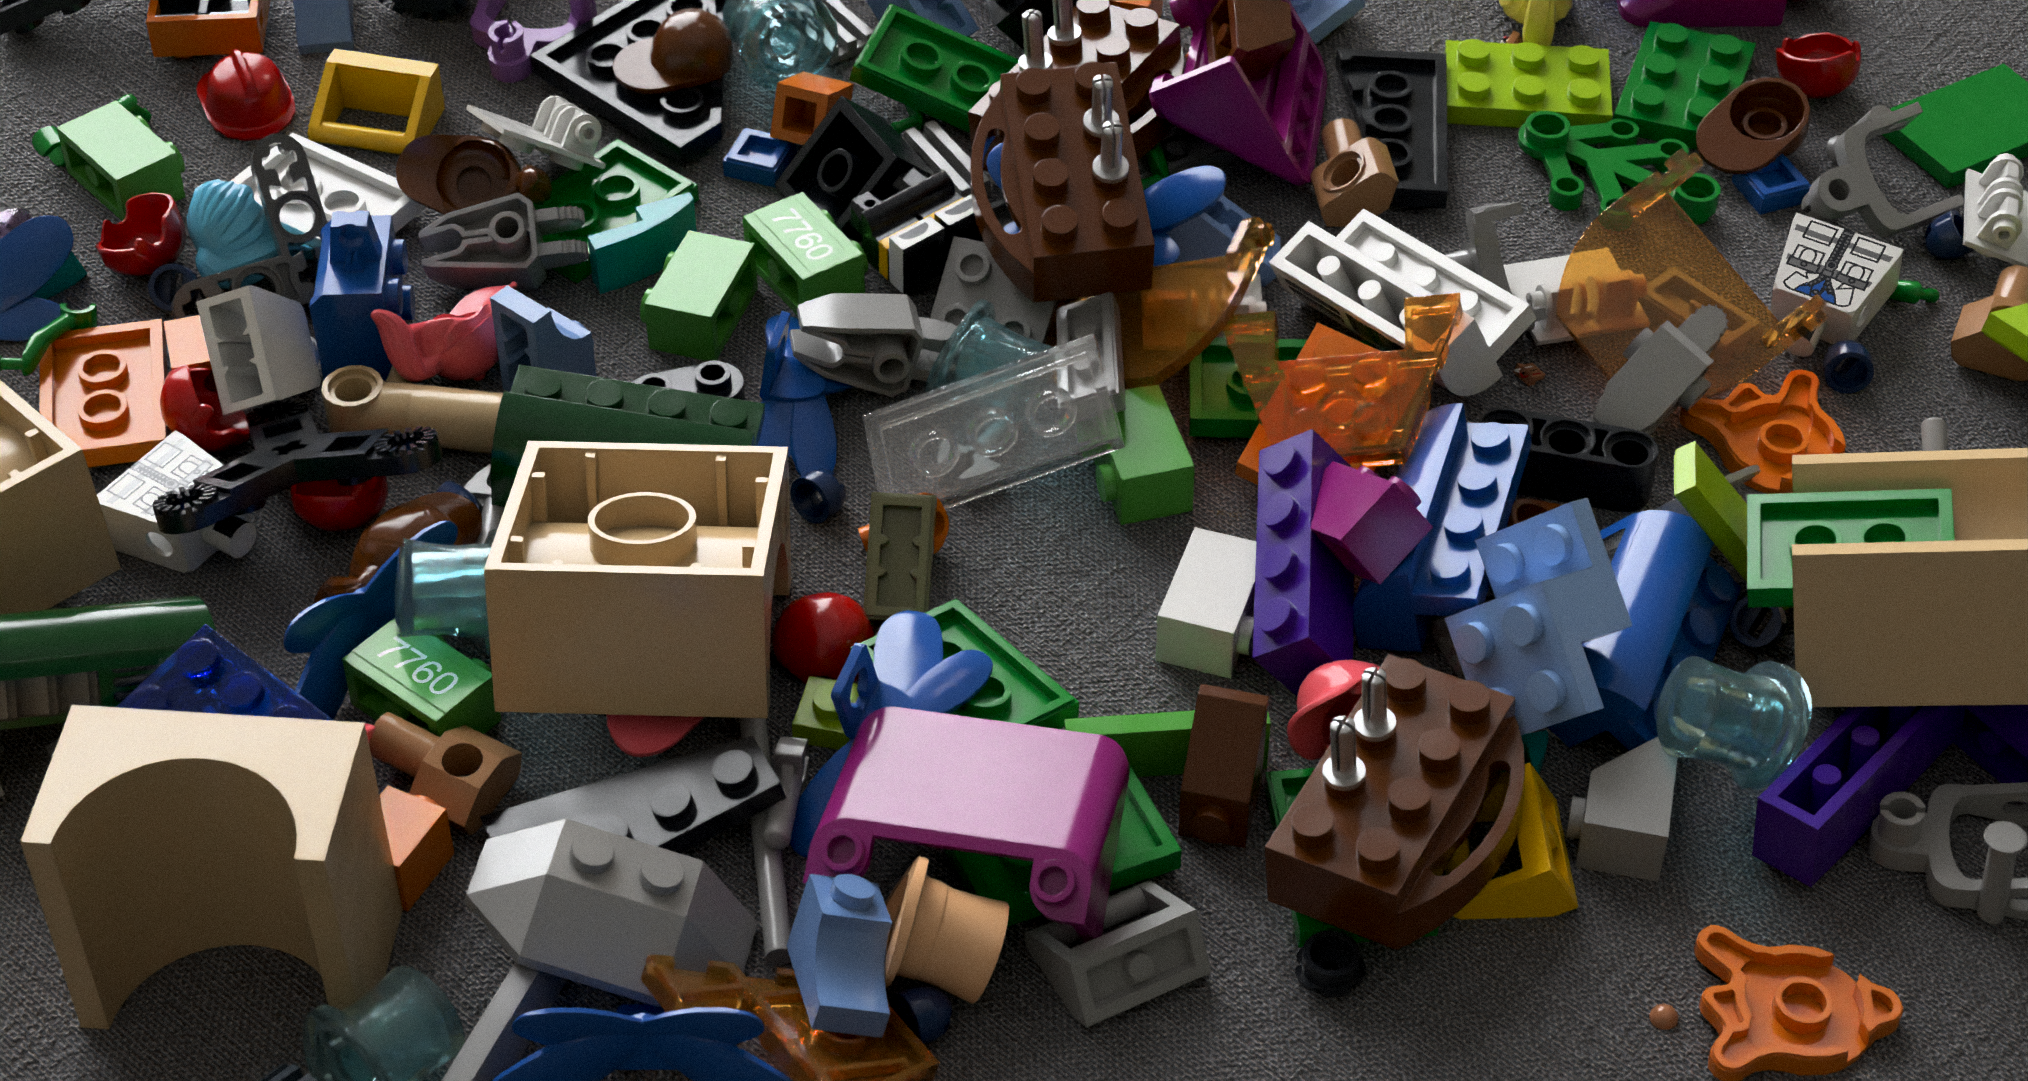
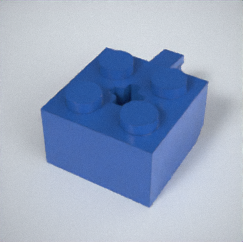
[309,210,415,381]

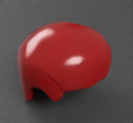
[1776,32,1862,99]
[96,192,186,276]
[159,364,250,455]
[290,476,388,532]
[771,592,875,684]

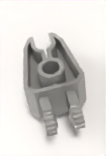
[419,192,589,290]
[789,293,965,397]
[1590,304,1729,436]

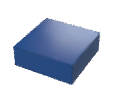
[723,128,797,188]
[1732,154,1811,215]

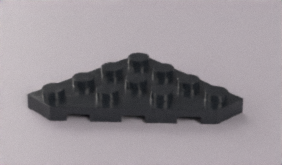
[530,0,727,165]

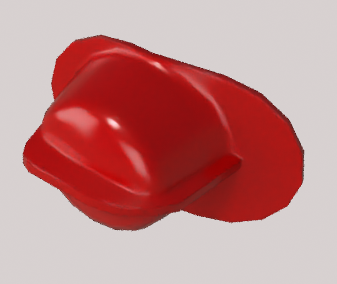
[196,48,296,141]

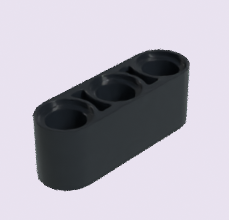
[1478,408,1659,512]

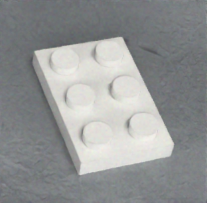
[231,133,426,248]

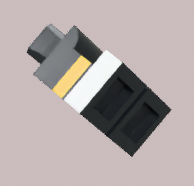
[850,168,984,294]

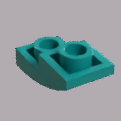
[588,192,697,294]

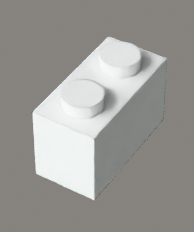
[1155,527,1256,679]

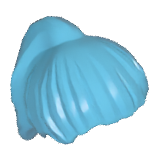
[187,179,314,289]

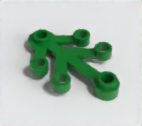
[1517,111,1721,232]

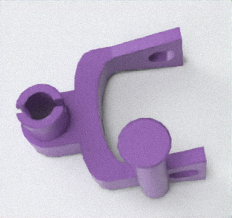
[470,0,597,83]

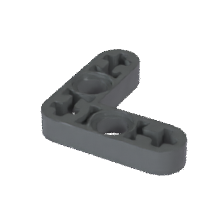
[171,134,328,319]

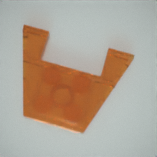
[1220,293,1463,468]
[640,954,940,1081]

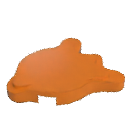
[1679,370,1846,494]
[1694,925,1903,1081]

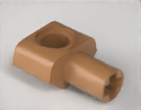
[1310,118,1399,227]
[1951,265,2028,381]
[369,712,522,835]

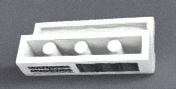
[1269,209,1536,396]

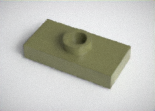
[863,492,937,623]

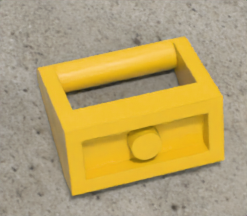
[308,49,445,154]
[1445,762,1579,919]

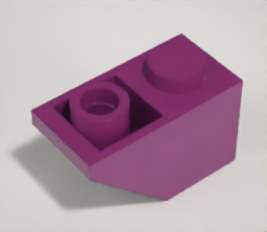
[1310,461,1433,584]

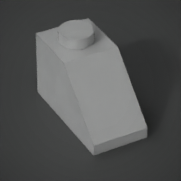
[1566,732,1680,882]

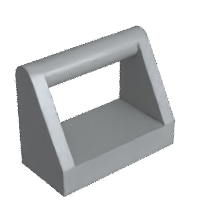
[1024,880,1212,1027]

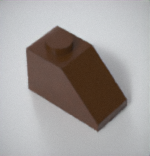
[1205,0,1296,82]
[1178,684,1269,848]

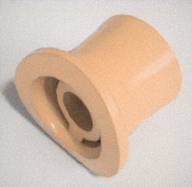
[885,856,1009,1004]

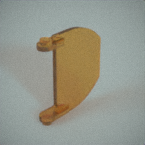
[1556,149,1829,398]
[1043,217,1275,390]

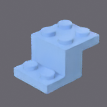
[1444,497,1633,736]

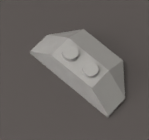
[464,818,758,1007]

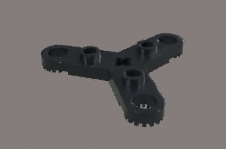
[153,398,443,535]

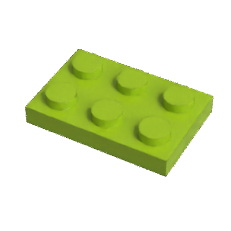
[1444,39,1612,128]

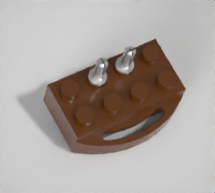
[968,0,1184,172]
[971,61,1155,303]
[1265,654,1525,950]

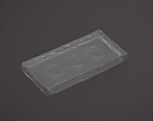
[862,334,1125,509]

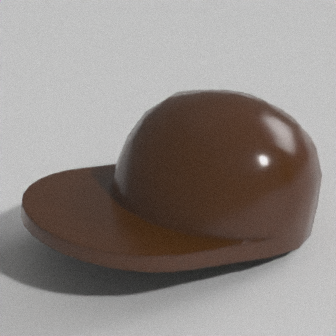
[613,8,734,94]
[1696,77,1810,174]

